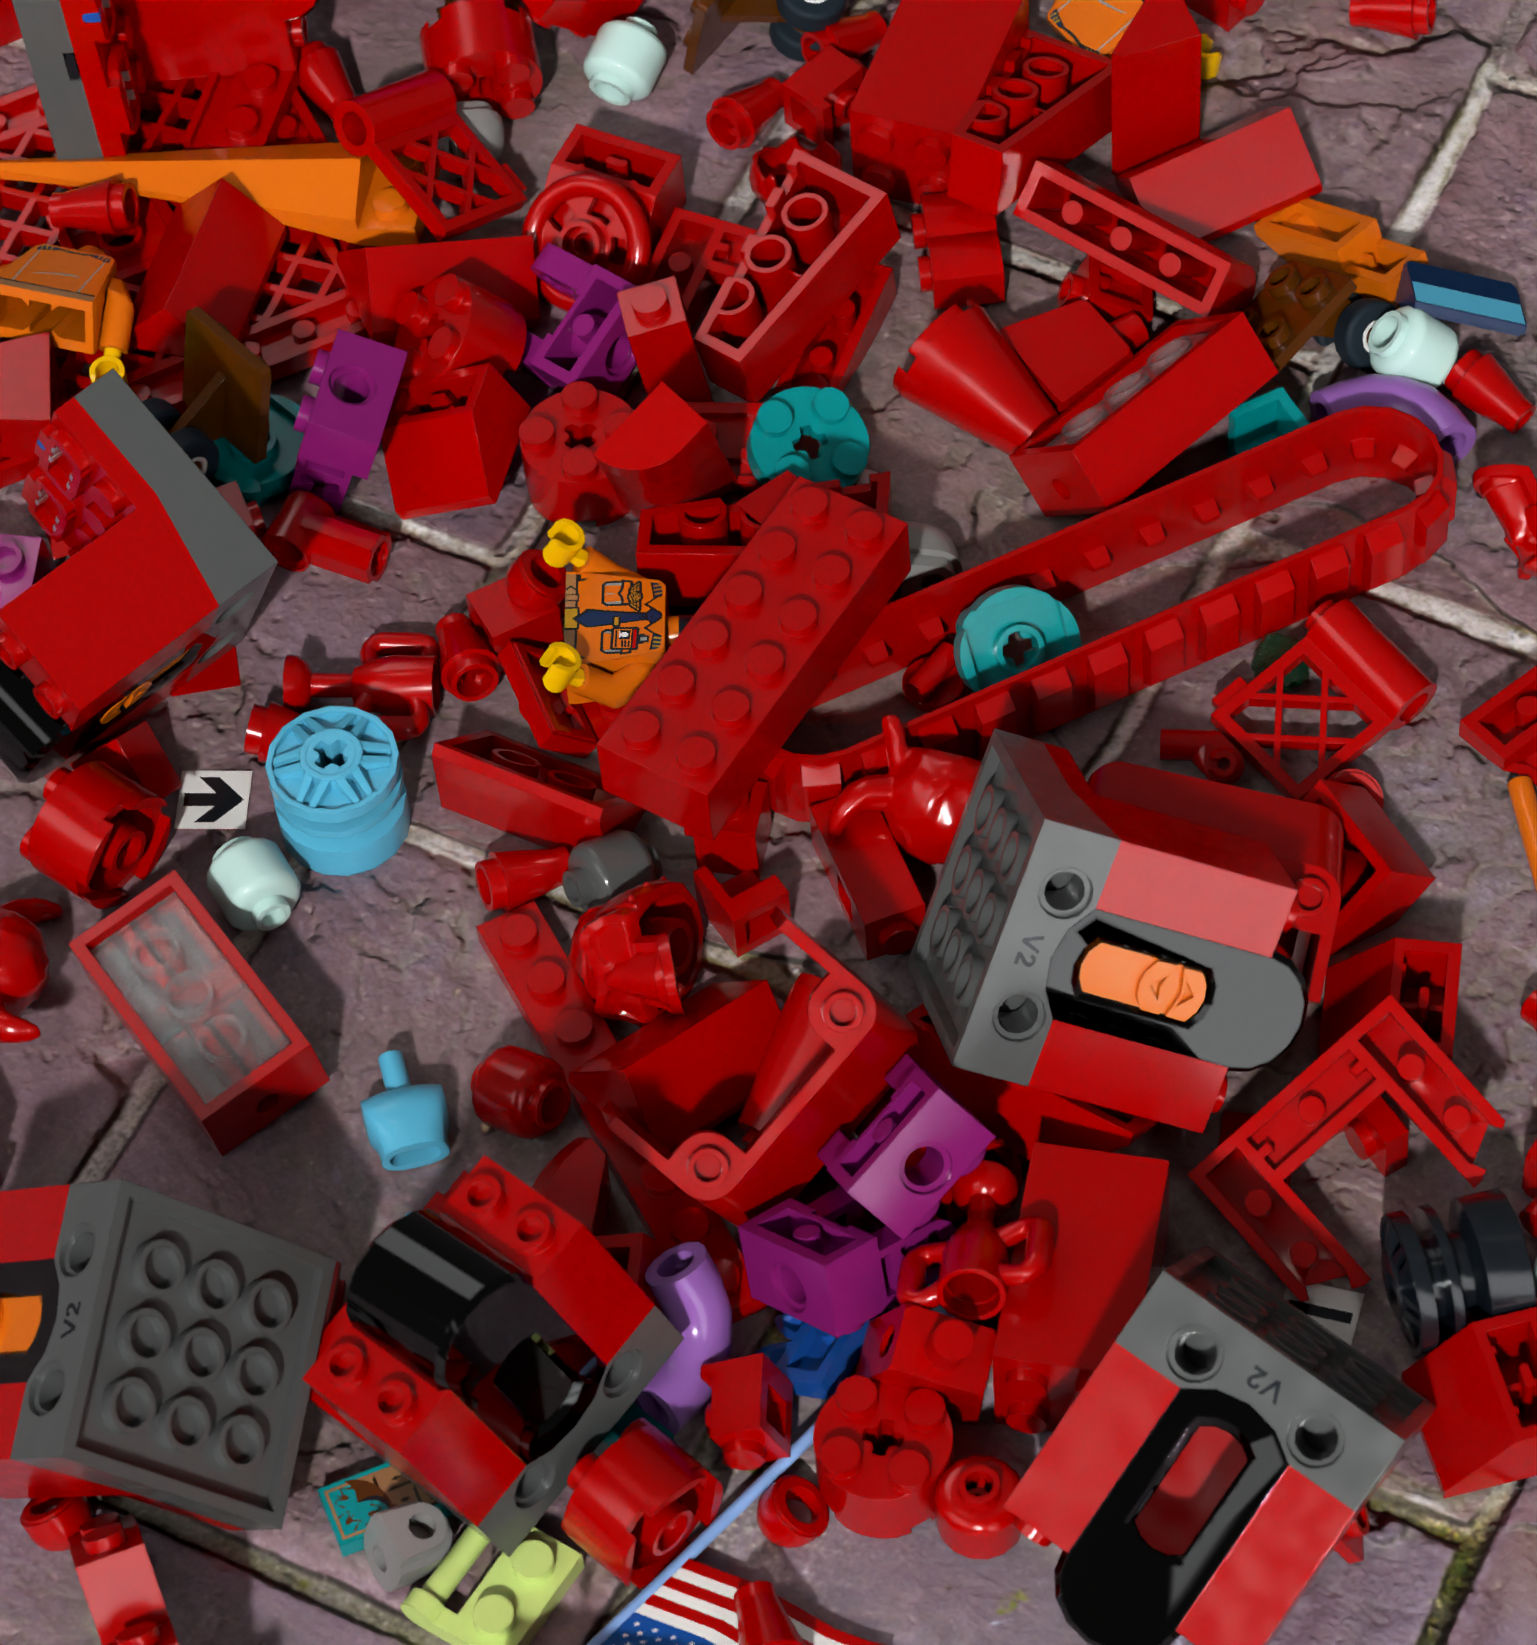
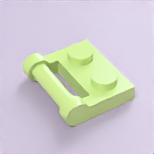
[400,1525,585,1645]

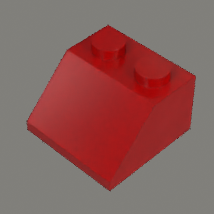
[1301,779,1436,956]

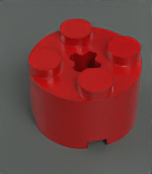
[419,0,543,119]
[394,273,527,380]
[518,381,633,526]
[20,760,171,909]
[813,1375,955,1539]
[561,1418,723,1589]

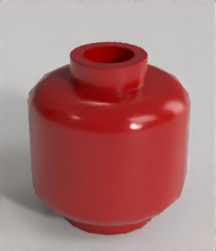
[471,1045,571,1140]
[934,1455,1022,1560]

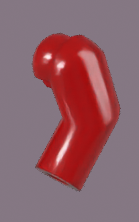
[1160,728,1245,785]

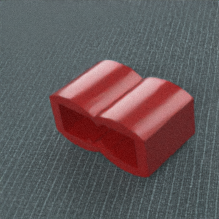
[910,192,1005,309]

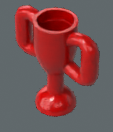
[283,632,441,741]
[896,1160,1055,1321]

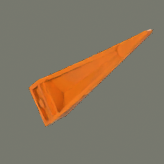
[0,142,441,246]

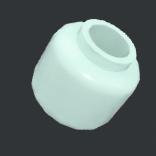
[583,17,667,106]
[1368,305,1459,389]
[206,836,301,931]

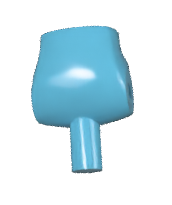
[360,1050,450,1171]

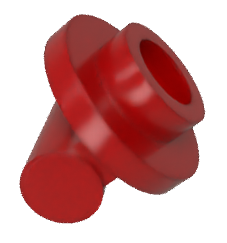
[902,642,965,712]

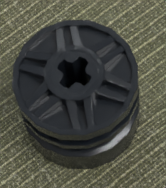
[1380,1188,1536,1355]

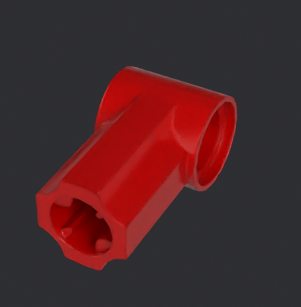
[261,490,392,584]

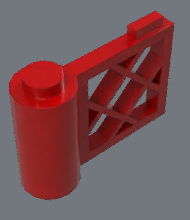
[333,69,528,242]
[1211,599,1437,800]

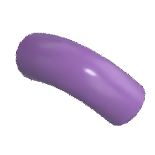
[1309,374,1477,464]
[633,1242,732,1435]

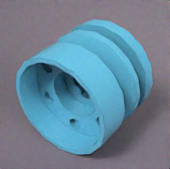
[265,706,412,876]

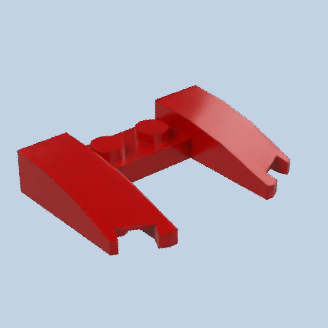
[639,207,897,396]
[1187,994,1506,1302]

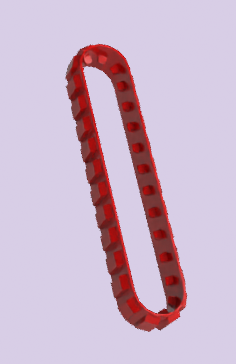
[757,406,1457,822]

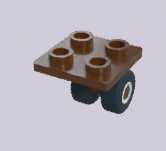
[683,0,846,75]
[1236,260,1397,372]
[142,306,272,481]

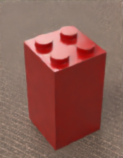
[849,0,1029,205]
[992,1142,1170,1434]

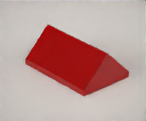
[1112,0,1202,176]
[1114,106,1323,243]
[129,178,287,357]
[336,235,540,341]
[431,729,646,854]
[568,979,781,1152]

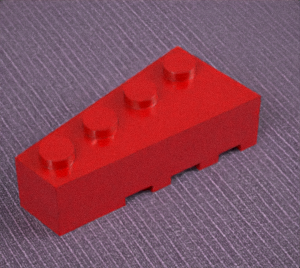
[947,29,1112,215]
[694,148,901,403]
[636,471,892,607]

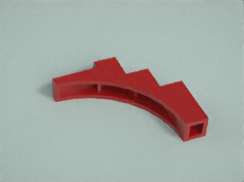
[68,1512,179,1645]

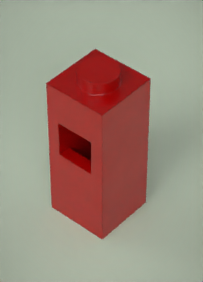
[616,276,713,402]
[809,797,926,961]

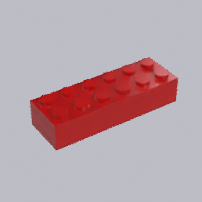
[596,476,911,841]

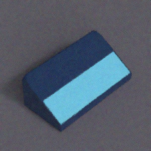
[1394,261,1527,336]

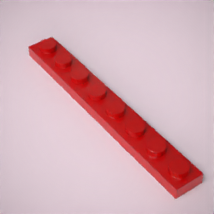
[476,901,767,1324]

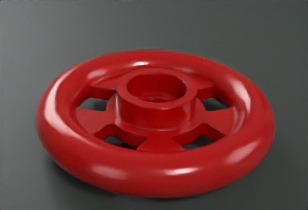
[521,173,651,312]

